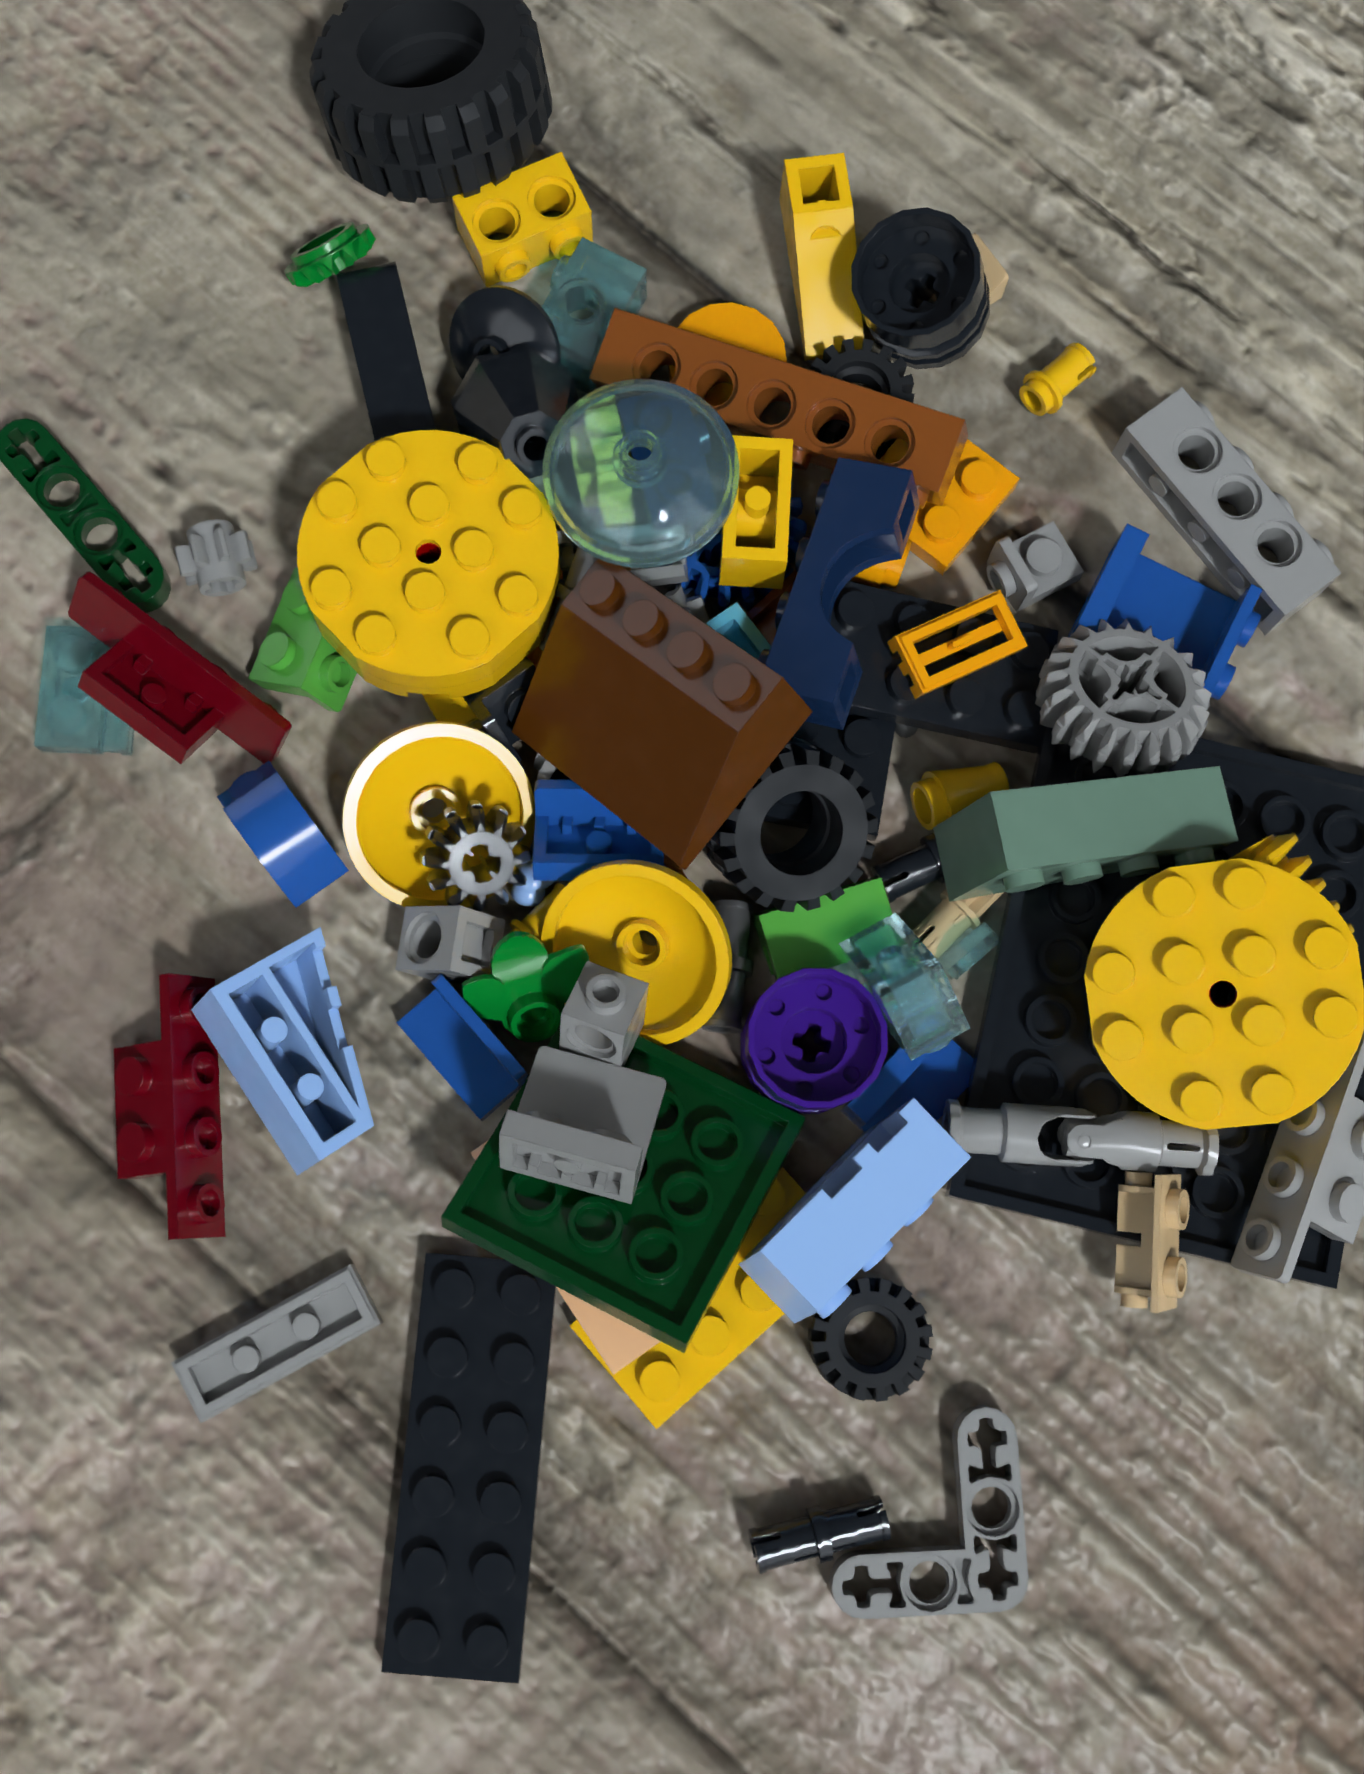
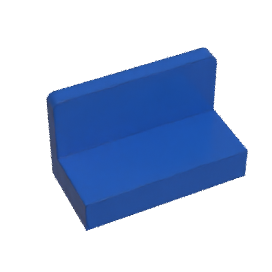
[396,973,529,1121]
[840,1010,973,1132]

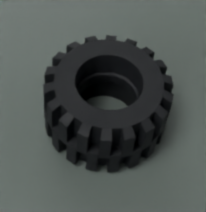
[706,737,878,912]

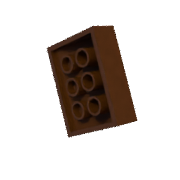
[512,553,813,870]

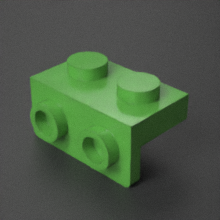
[248,568,357,712]

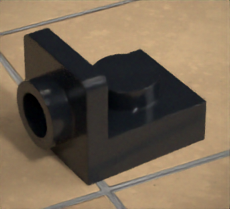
[463,657,536,762]

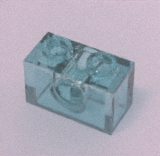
[539,237,647,395]
[839,912,971,1061]

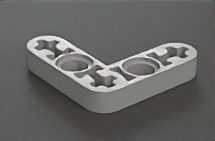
[829,1405,1029,1619]

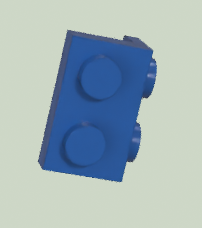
[532,779,664,881]

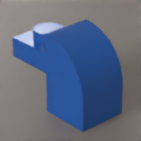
[217,761,349,908]

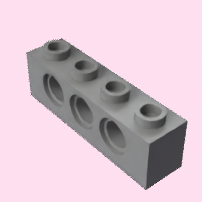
[1111,387,1341,636]

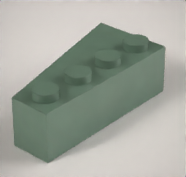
[933,766,1238,902]

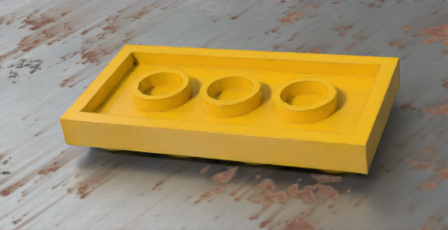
[570,1167,805,1430]

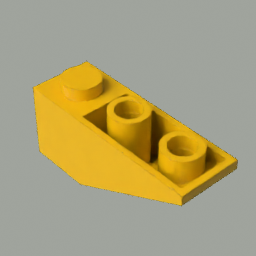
[779,153,864,361]

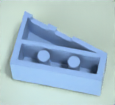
[191,927,374,1176]
[738,1098,971,1324]

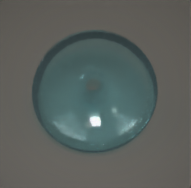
[543,379,739,568]

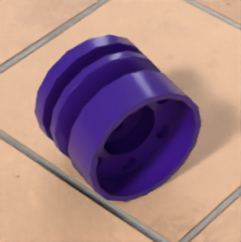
[740,968,888,1114]

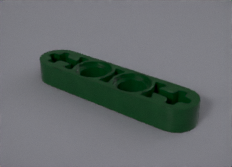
[0,418,171,613]

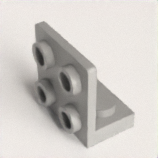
[499,1046,666,1204]

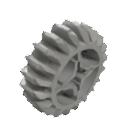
[1035,619,1212,777]

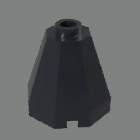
[451,343,585,479]

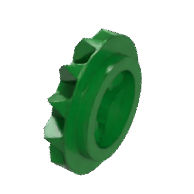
[284,221,376,287]

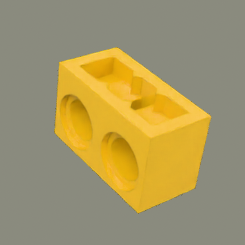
[452,151,593,287]

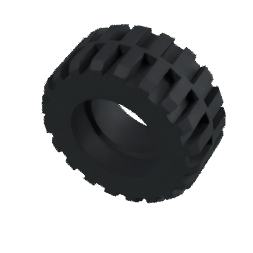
[309,0,552,203]

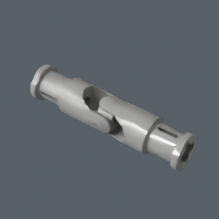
[942,1099,1219,1176]

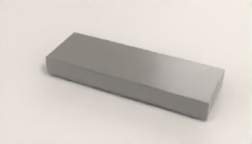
[171,1264,384,1423]

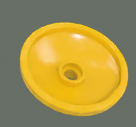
[342,721,535,907]
[541,859,732,1046]

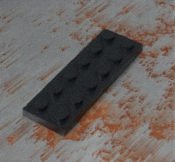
[381,1253,556,1684]

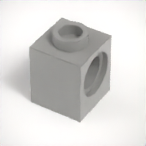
[395,905,505,983]
[559,961,649,1067]

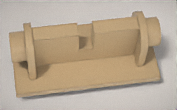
[1114,1171,1190,1313]

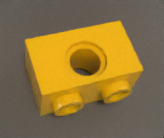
[719,435,793,589]

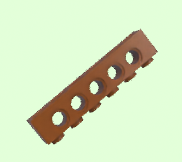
[589,308,968,509]

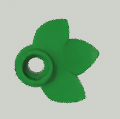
[462,931,590,1042]

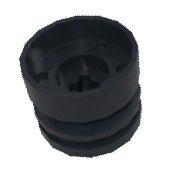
[851,207,990,369]

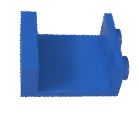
[1067,523,1263,700]

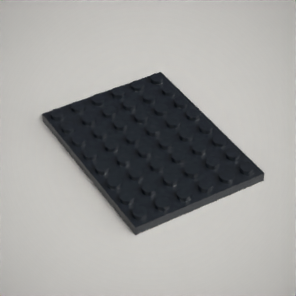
[945,726,1364,1289]

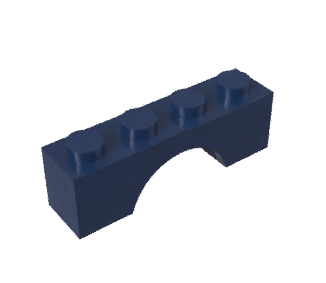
[758,457,920,730]

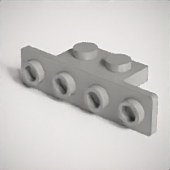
[1231,1031,1364,1284]

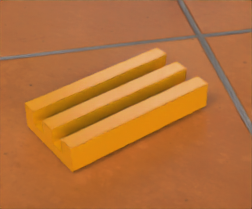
[887,590,1028,699]

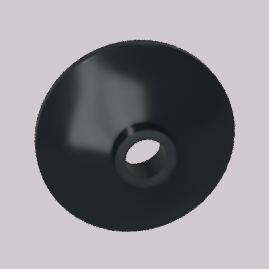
[449,286,561,380]

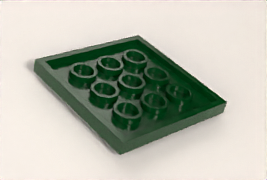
[441,1026,806,1354]

